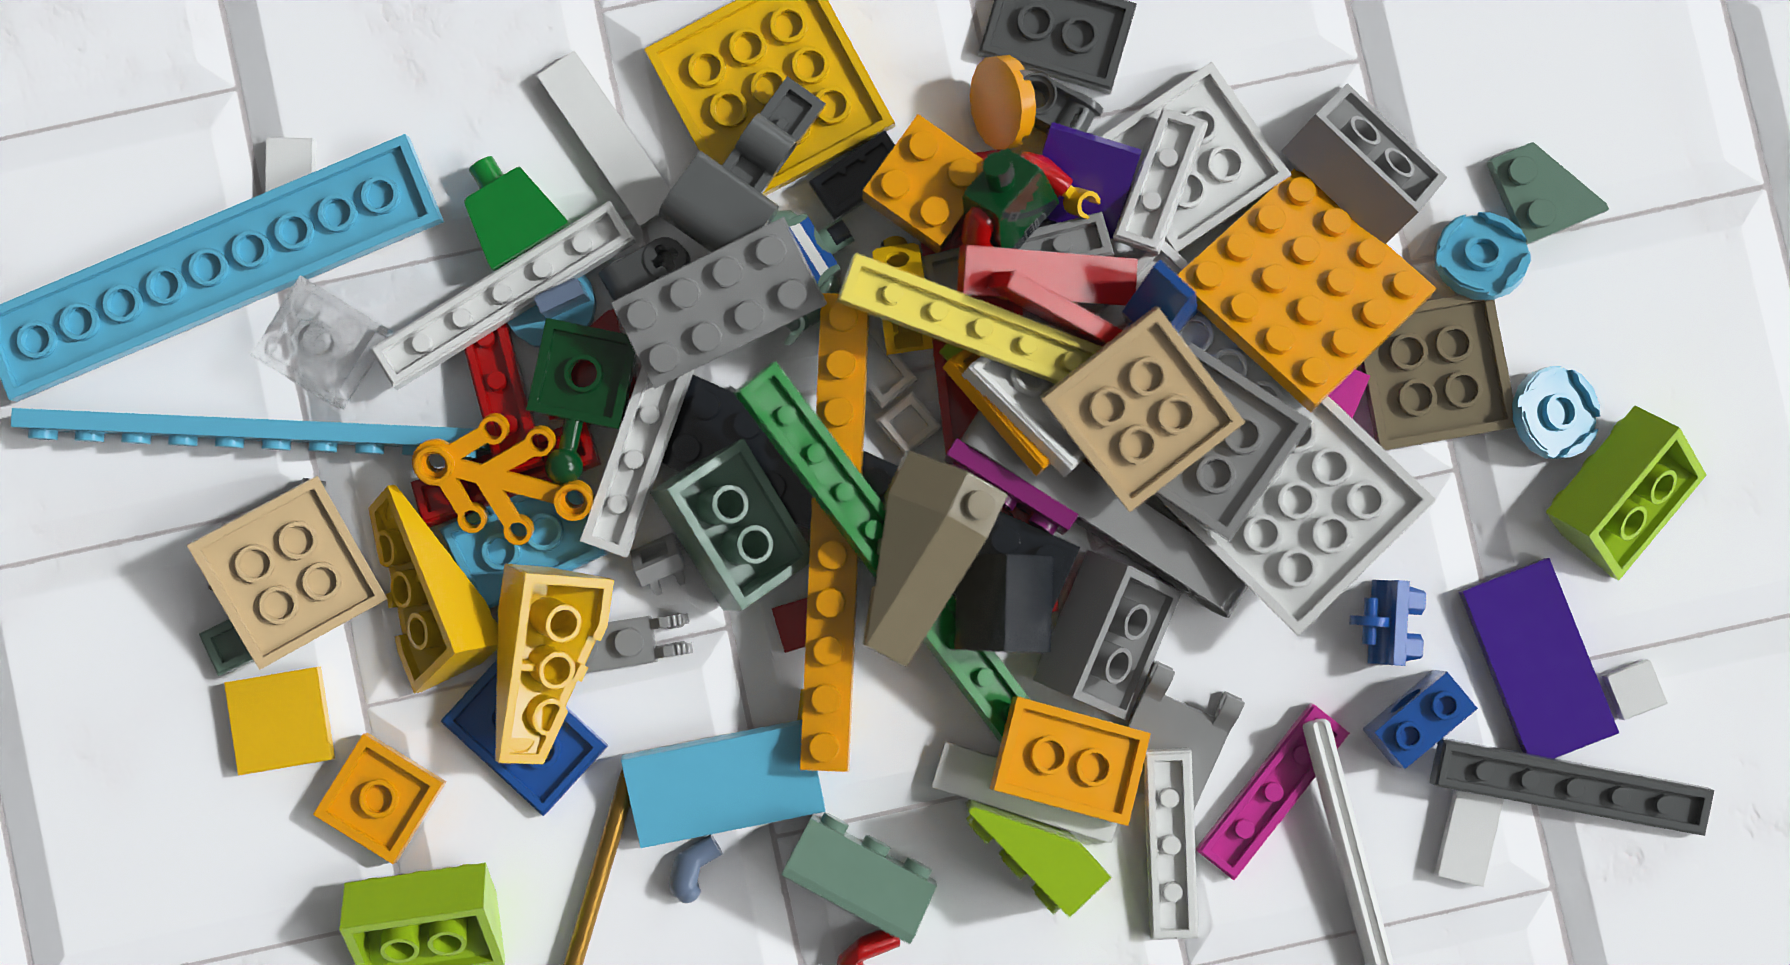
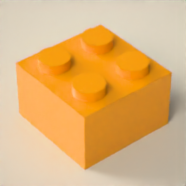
[863,114,984,253]

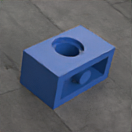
[1363,670,1478,769]

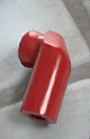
[837,929,900,965]

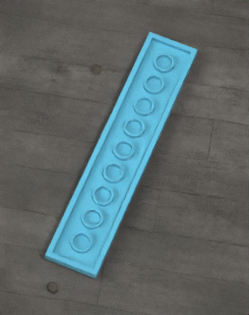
[0,134,444,402]

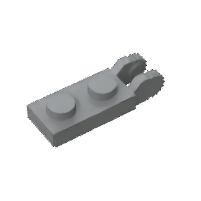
[585,613,693,673]

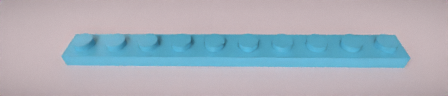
[11,408,491,459]

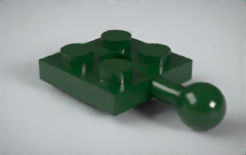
[526,318,637,485]

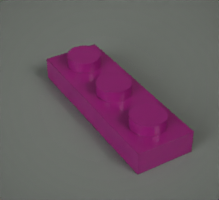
[943,439,1079,536]

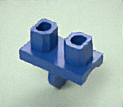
[1349,580,1426,666]

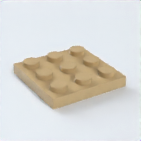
[1040,306,1245,512]
[187,475,387,670]

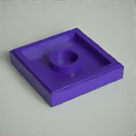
[1042,122,1142,239]

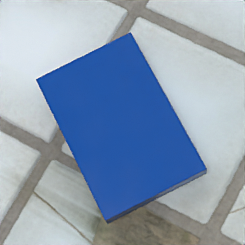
[440,660,609,816]

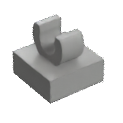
[630,532,685,596]

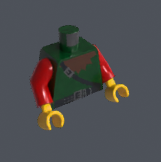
[961,149,1100,300]

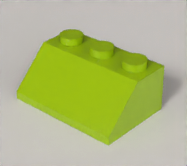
[1546,405,1707,581]
[339,862,505,965]

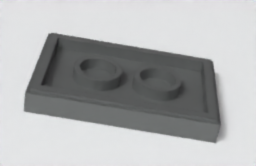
[978,0,1137,94]

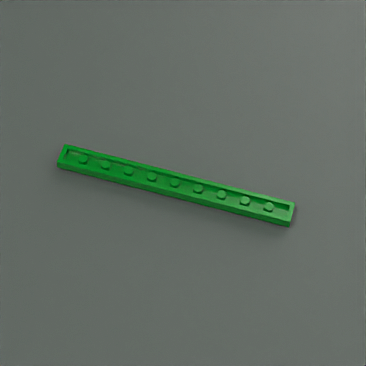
[733,361,1031,743]

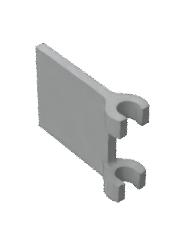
[1128,661,1245,810]

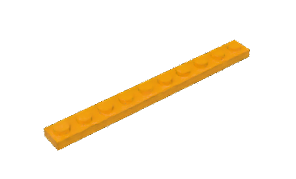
[800,293,869,772]

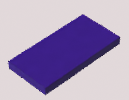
[1458,558,1620,758]

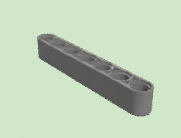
[960,411,1248,618]

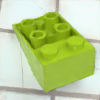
[965,799,1112,918]

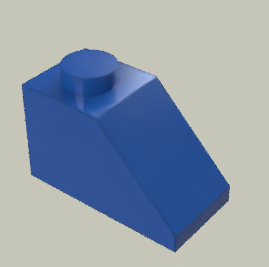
[1122,260,1198,333]

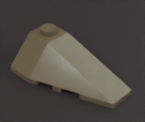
[863,450,1008,667]

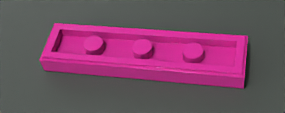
[1195,703,1350,880]

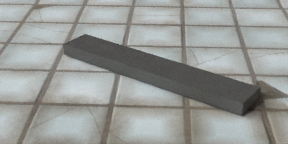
[1429,738,1715,836]

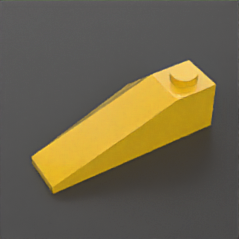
[368,484,498,694]
[495,564,614,764]

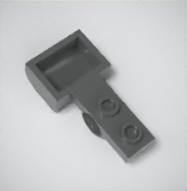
[659,76,826,253]

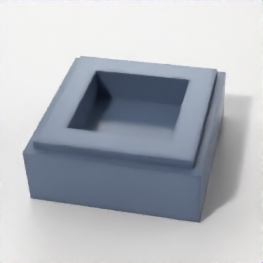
[534,278,590,318]

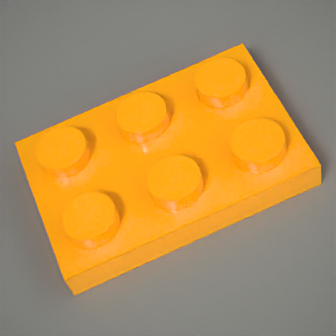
[989,696,1151,826]

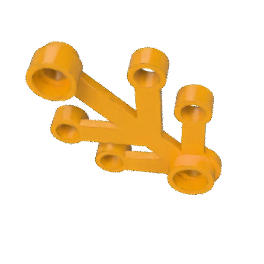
[412,413,594,545]

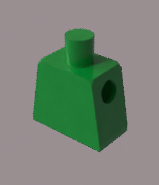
[464,156,571,271]

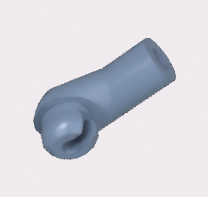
[668,834,723,904]

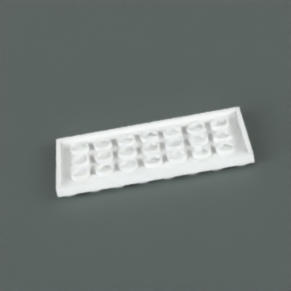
[1065,240,1437,636]

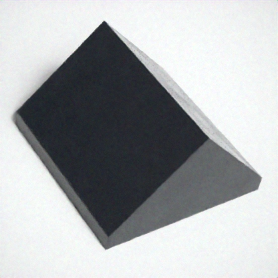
[954,554,1053,653]

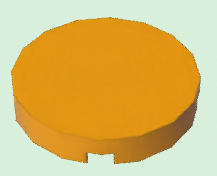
[970,55,1036,150]

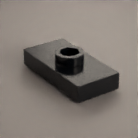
[808,130,895,221]

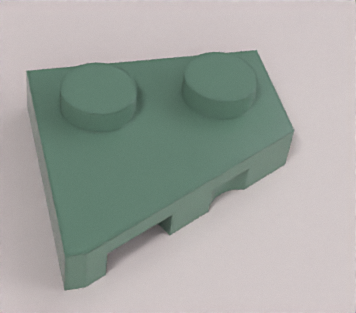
[1486,142,1610,245]

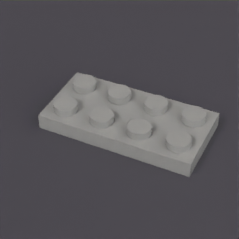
[611,217,827,389]

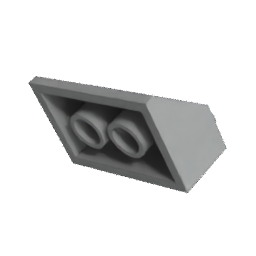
[1281,83,1448,244]
[1032,550,1182,721]

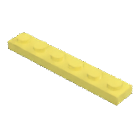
[837,253,1102,384]

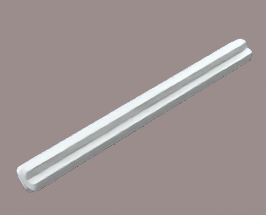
[1303,719,1394,965]

